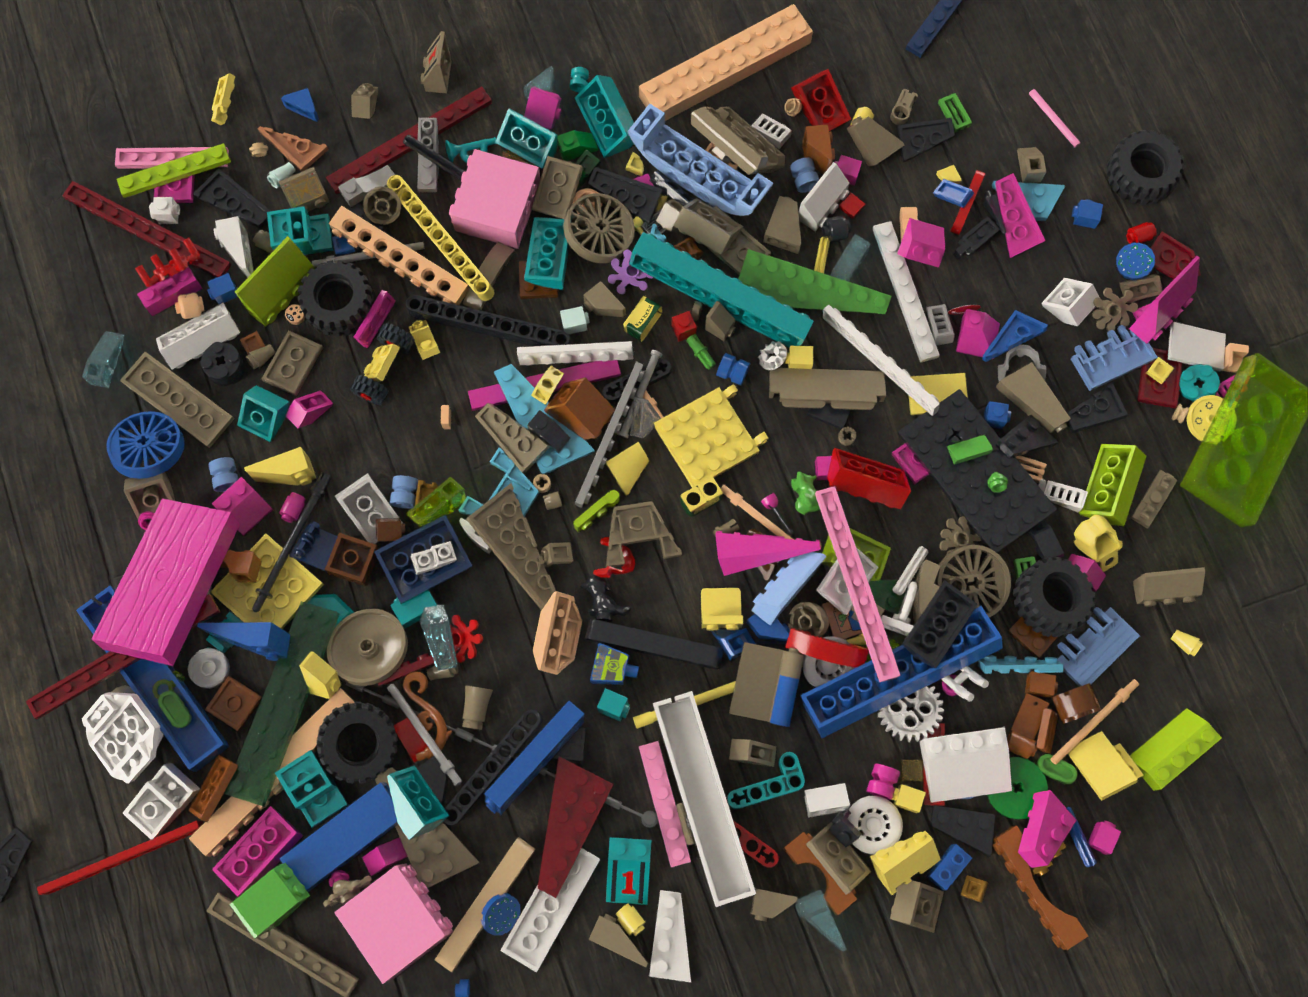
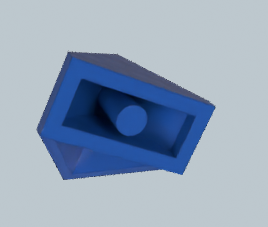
[711,628,756,661]

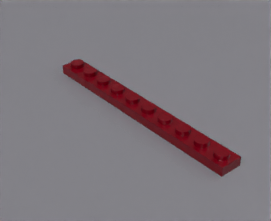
[326,86,492,195]
[62,181,231,278]
[26,594,220,720]

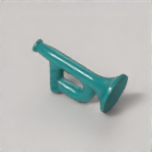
[445,137,497,163]

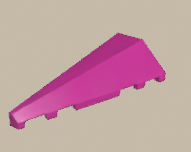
[716,531,822,576]

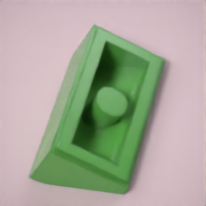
[947,435,993,465]

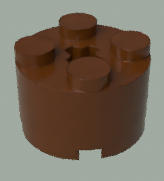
[1052,683,1101,724]

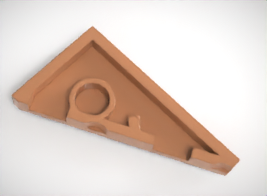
[258,126,328,172]

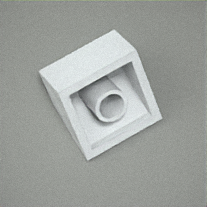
[1041,278,1100,326]

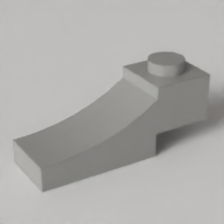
[338,165,395,207]

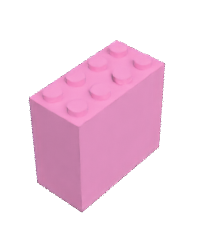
[449,149,540,249]
[334,863,453,984]

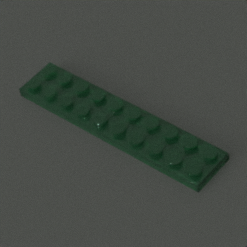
[224,601,340,807]

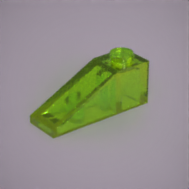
[406,477,466,527]

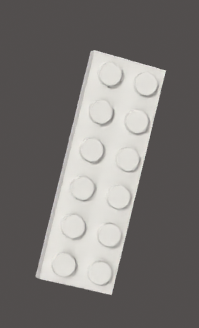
[500,849,600,972]

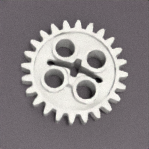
[878,686,944,742]

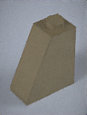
[847,116,904,166]
[763,196,801,254]

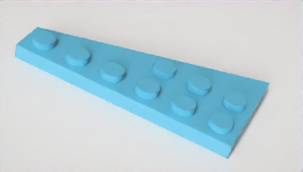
[494,364,595,474]

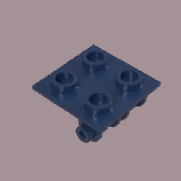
[289,522,338,571]

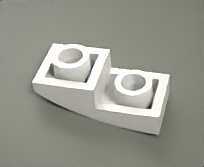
[459,518,491,554]
[411,541,457,575]

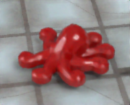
[444,615,483,662]

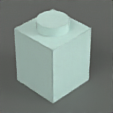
[560,306,590,334]

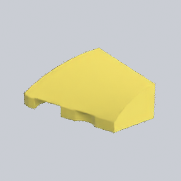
[606,442,649,496]

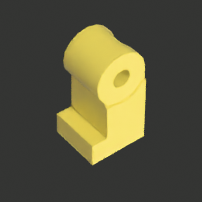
[531,366,564,405]

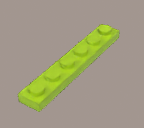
[117,143,231,198]

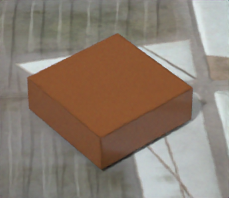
[240,331,265,355]

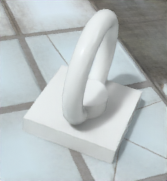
[880,582,918,636]

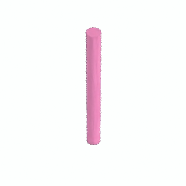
[1029,89,1080,148]

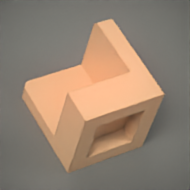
[1222,343,1249,373]

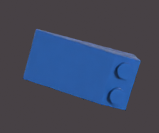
[197,622,290,661]

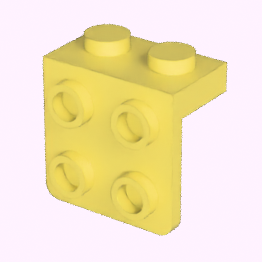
[701,588,743,631]

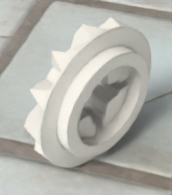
[758,341,787,370]

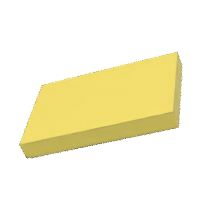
[909,373,968,415]
[1068,731,1138,801]

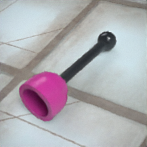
[761,493,795,537]

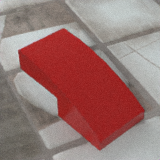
[394,718,428,763]

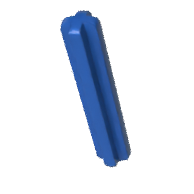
[1067,807,1097,867]

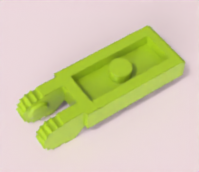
[574,490,620,533]

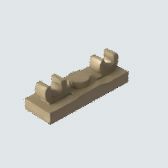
[1130,470,1177,528]

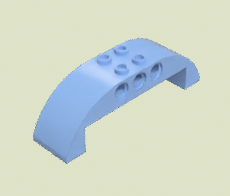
[628,104,773,216]

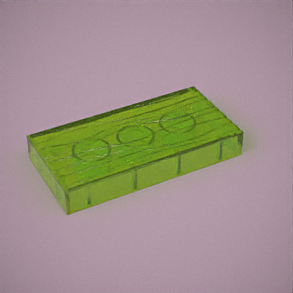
[1180,353,1308,527]

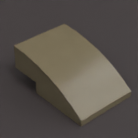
[912,560,940,623]

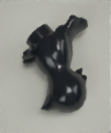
[580,574,631,622]

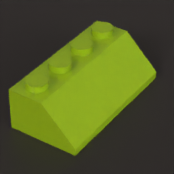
[1079,444,1146,526]
[1130,708,1222,791]

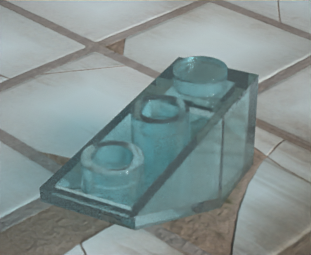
[82,331,125,388]

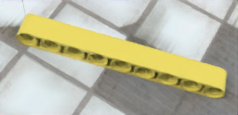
[387,175,494,301]

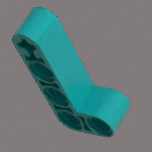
[726,752,805,810]

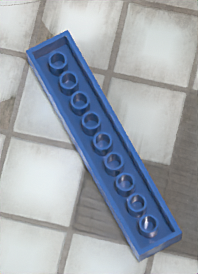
[801,606,1003,738]

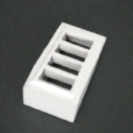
[752,113,792,149]
[1044,480,1088,512]

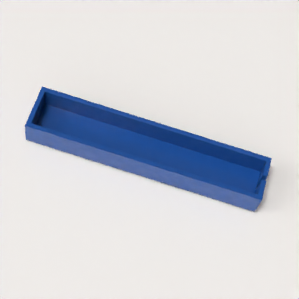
[76,586,230,772]

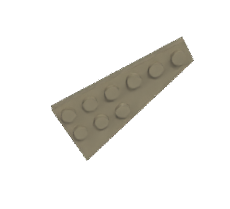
[466,483,556,610]
[375,767,480,888]

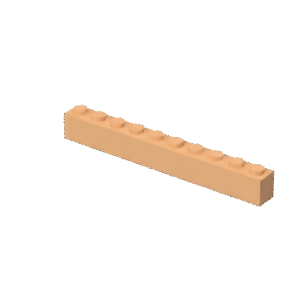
[189,688,355,857]

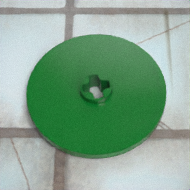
[987,757,1048,819]

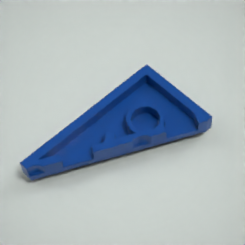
[982,310,1048,362]

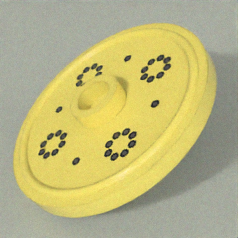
[1187,395,1236,443]

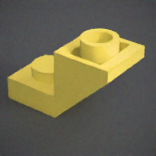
[409,320,440,360]

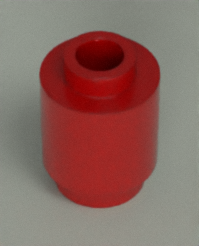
[1126,222,1157,244]

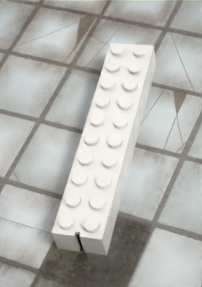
[653,691,756,907]

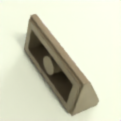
[1120,274,1162,303]
[676,803,696,846]

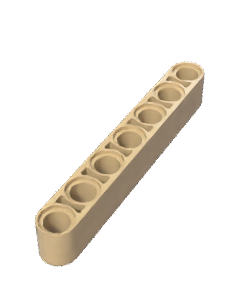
[435,837,536,972]

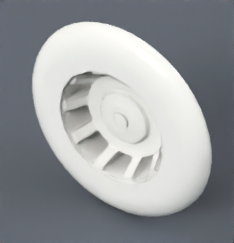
[847,796,903,854]

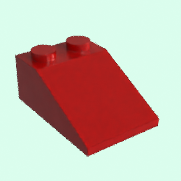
[791,69,851,131]

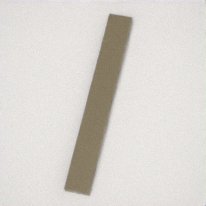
[206,893,360,997]

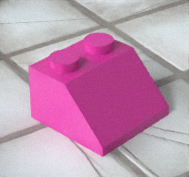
[897,218,945,267]
[212,477,273,536]

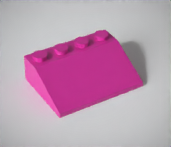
[1129,256,1200,344]

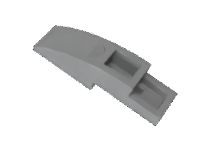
[417,118,439,192]

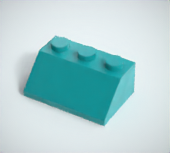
[495,108,557,168]

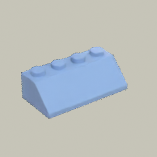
[751,552,826,625]

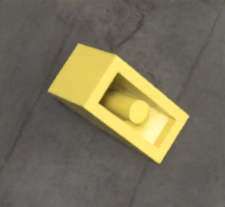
[299,652,341,699]

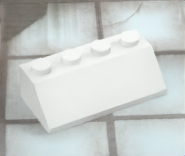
[156,302,240,369]

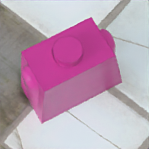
[524,86,561,130]

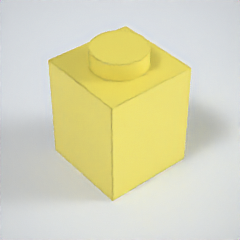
[785,346,813,369]
[892,784,926,813]

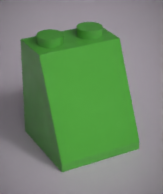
[230,863,310,939]

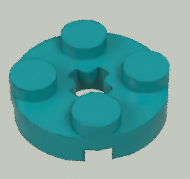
[1179,365,1220,402]

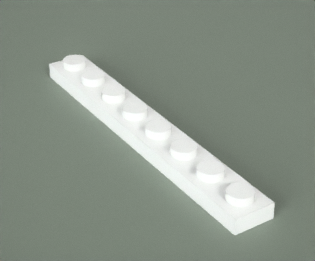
[873,221,939,363]
[823,305,940,416]

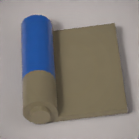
[729,642,804,727]

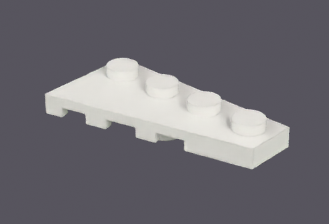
[649,890,691,982]

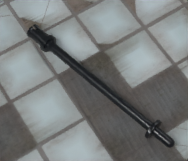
[252,472,332,613]

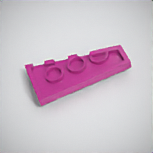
[995,173,1045,258]

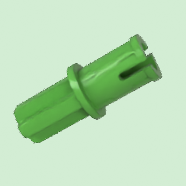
[686,334,716,370]

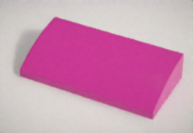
[212,806,303,897]

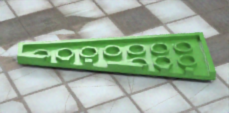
[738,249,891,314]

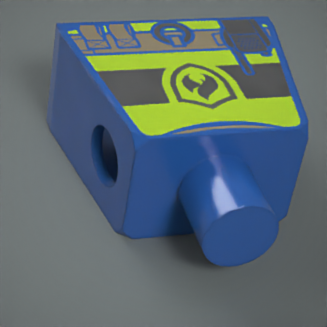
[590,643,639,685]

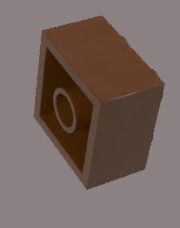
[325,533,379,586]

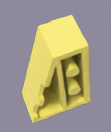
[870,831,941,895]

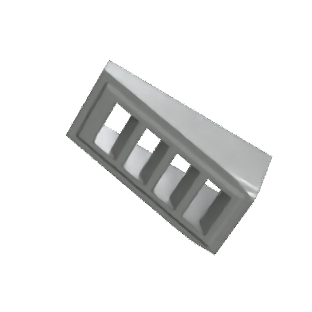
[926,304,954,346]

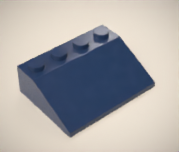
[374,515,473,604]

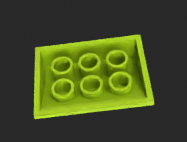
[235,236,315,327]

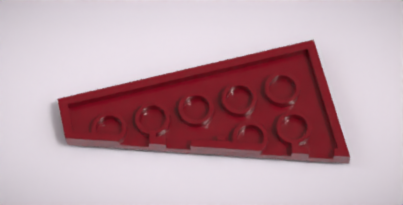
[538,756,614,898]

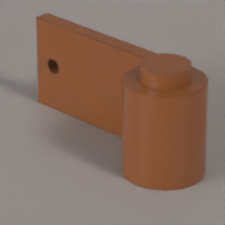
[1007,693,1049,759]

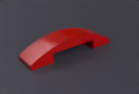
[786,627,869,668]

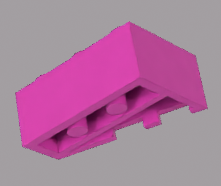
[1018,790,1076,868]

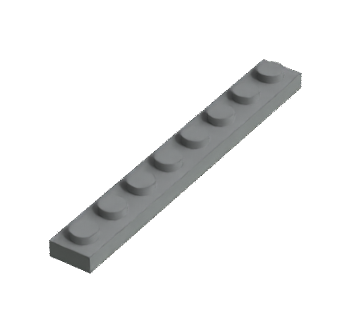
[575,362,645,508]

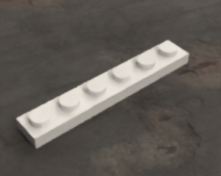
[517,341,633,365]

